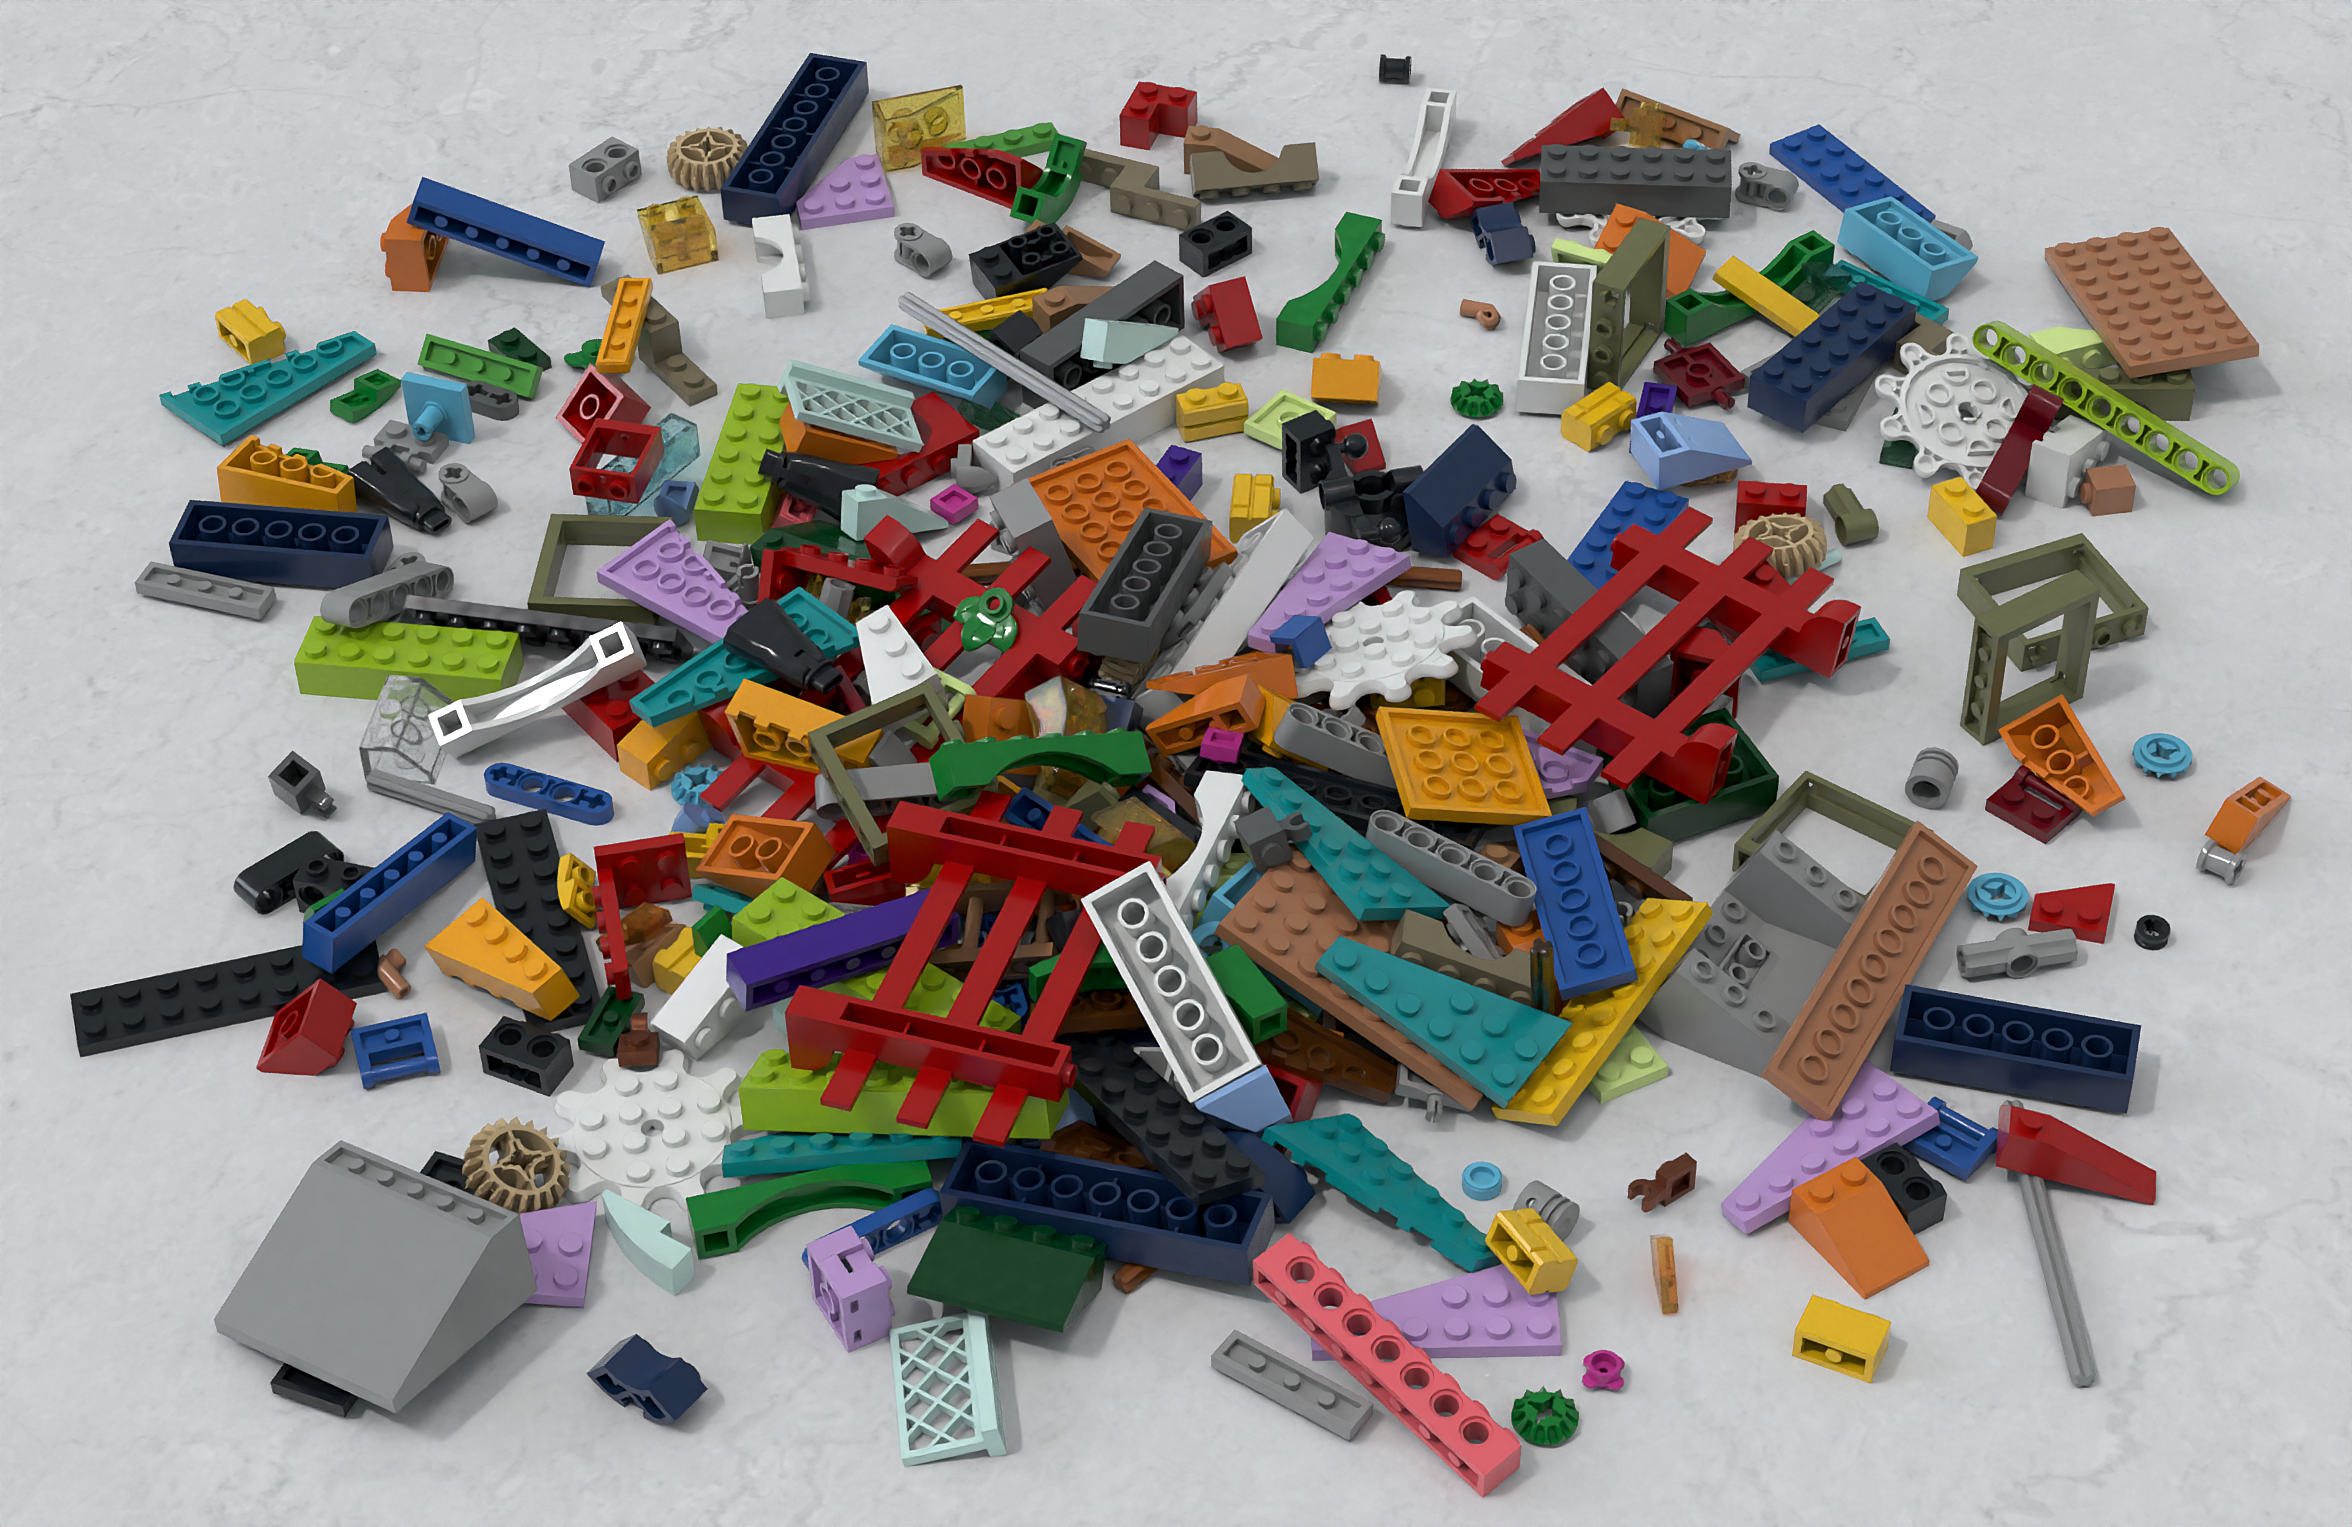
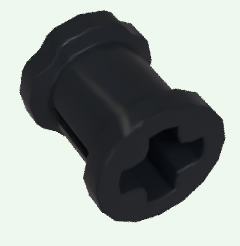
[1379,54,1412,83]

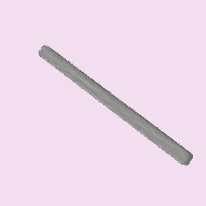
[898,292,1111,433]
[2002,1100,2096,1387]

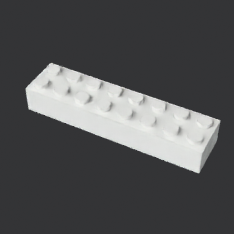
[973,335,1225,491]
[1129,508,1314,735]

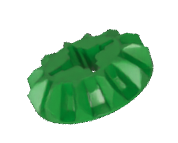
[1450,378,1503,417]
[1511,1386,1579,1445]

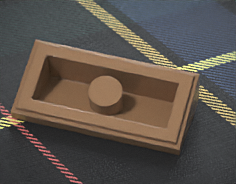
[626,923,687,988]

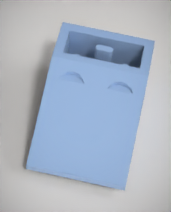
[1631,412,1752,490]

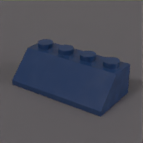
[1403,424,1517,558]

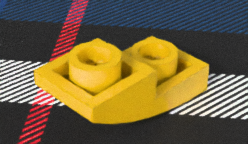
[557,853,598,929]

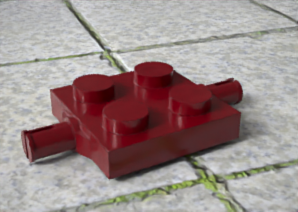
[1653,337,1745,410]

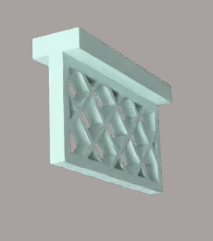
[778,359,923,453]
[889,1309,1007,1467]

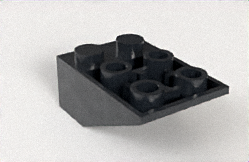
[968,222,1083,300]

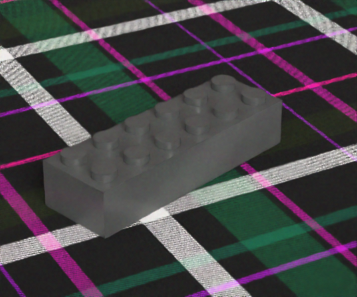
[1539,144,1732,218]
[1020,260,1185,409]
[1077,507,1212,664]
[1505,539,1674,719]

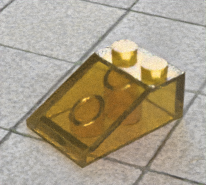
[872,85,966,173]
[1024,675,1107,799]

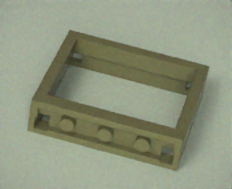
[1587,218,1671,390]
[527,514,680,626]
[1957,533,2149,672]
[1960,570,2101,746]
[808,681,999,867]
[1732,771,1934,901]

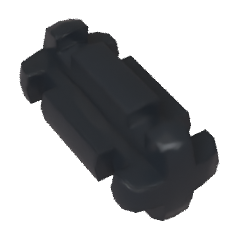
[1087,675,1132,700]

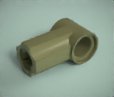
[1823,483,1879,545]

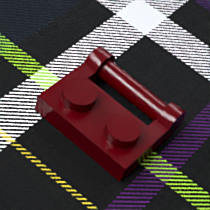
[1985,765,2083,845]

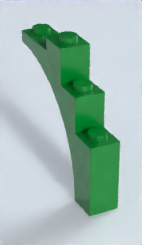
[1028,942,1287,1045]

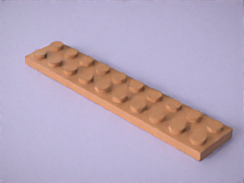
[1760,821,1978,1121]

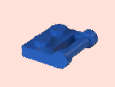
[350,1012,441,1089]
[1901,1097,1998,1181]

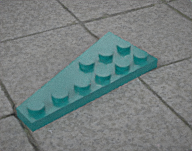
[159,331,377,446]
[629,586,860,728]
[1241,767,1451,921]
[1314,936,1572,1109]
[1261,1113,1501,1273]
[721,1131,964,1178]

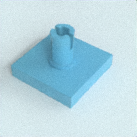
[401,372,476,444]

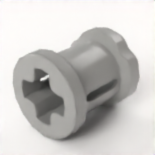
[2196,839,2246,885]

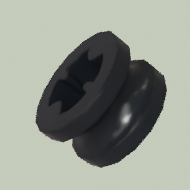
[2134,915,2171,951]

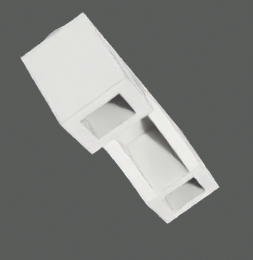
[752,214,810,319]

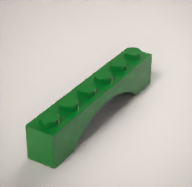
[1276,212,1385,354]
[1664,230,1835,347]
[929,728,1152,801]
[686,1160,933,1260]

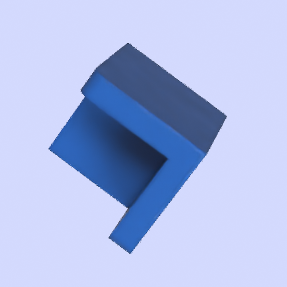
[1269,615,1332,669]

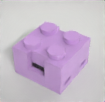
[807,1226,895,1353]

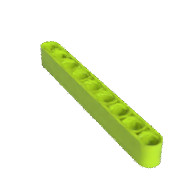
[1972,321,2240,495]

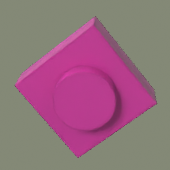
[930,484,978,524]
[1200,727,1244,764]

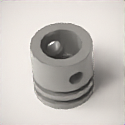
[1905,747,1959,809]
[1513,1180,1580,1242]

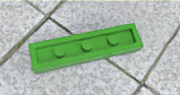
[941,122,1059,158]
[417,334,543,399]

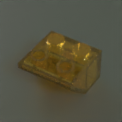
[637,195,719,275]
[1090,796,1197,878]

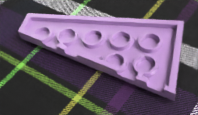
[596,519,748,644]
[1247,532,1411,653]
[1721,1060,1940,1235]
[520,1201,597,1308]
[1311,1264,1562,1361]

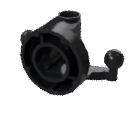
[1318,433,1424,552]

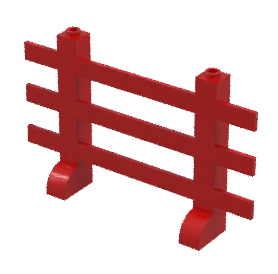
[1474,506,1861,805]
[697,515,1097,875]
[784,790,1167,1148]

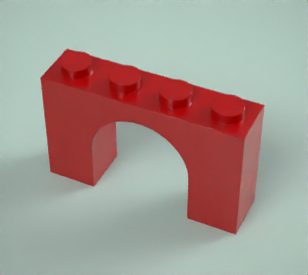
[858,391,980,497]

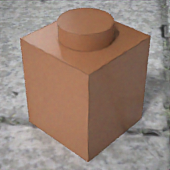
[2079,464,2136,517]

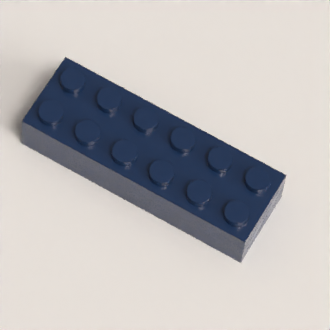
[1747,281,1917,433]
[169,500,394,588]
[1890,984,2141,1114]

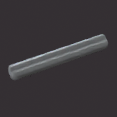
[366,769,496,824]

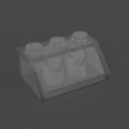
[359,675,454,785]

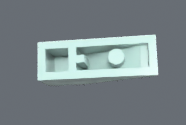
[1080,318,1179,369]
[841,484,948,541]

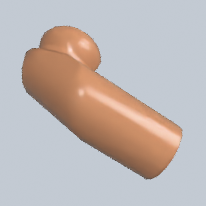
[1460,299,1501,329]
[377,949,412,1000]

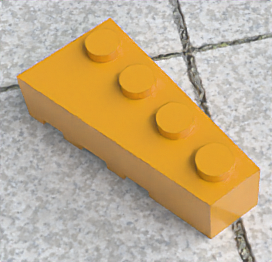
[217,435,357,513]
[725,678,884,774]
[617,711,712,791]
[424,897,580,1021]

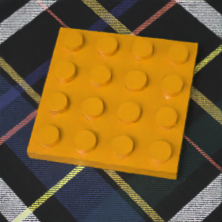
[1375,706,1552,825]

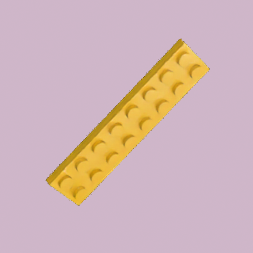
[1490,898,1713,1126]

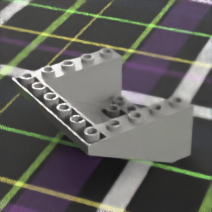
[1637,830,1866,1079]
[214,1140,537,1414]

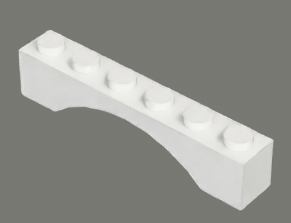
[1391,87,1457,227]
[428,622,648,758]
[1166,771,1256,933]

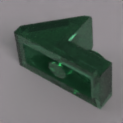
[1790,261,1853,314]

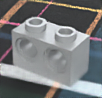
[569,136,642,203]

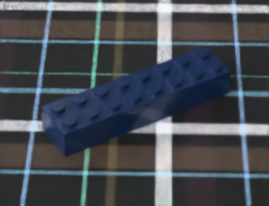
[720,53,869,224]
[939,1137,1276,1286]

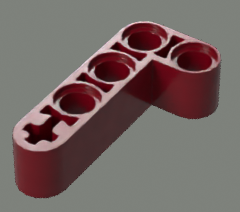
[1975,384,2064,516]

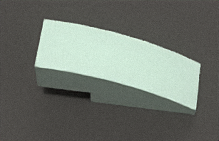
[602,1189,696,1296]

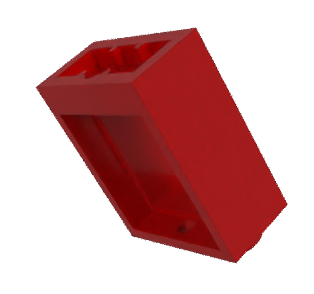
[569,418,664,504]

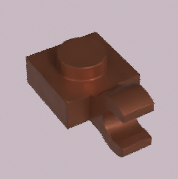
[617,1012,660,1067]
[1627,1152,1697,1213]

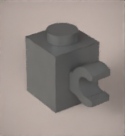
[268,750,337,819]
[1233,806,1312,874]

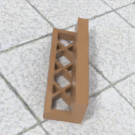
[1615,88,1740,150]

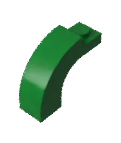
[1010,133,1087,225]

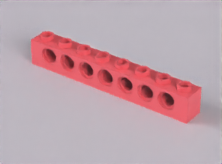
[1253,1232,1521,1498]

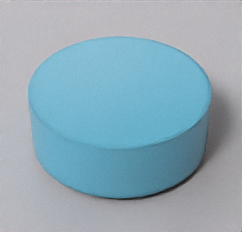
[1462,1162,1502,1201]

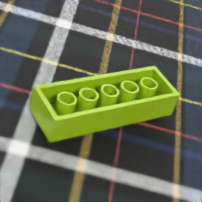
[694,383,789,545]
[294,616,524,706]

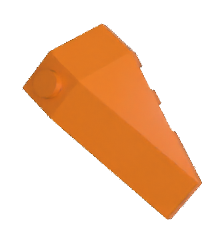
[1146,651,1298,699]
[1998,694,2126,817]

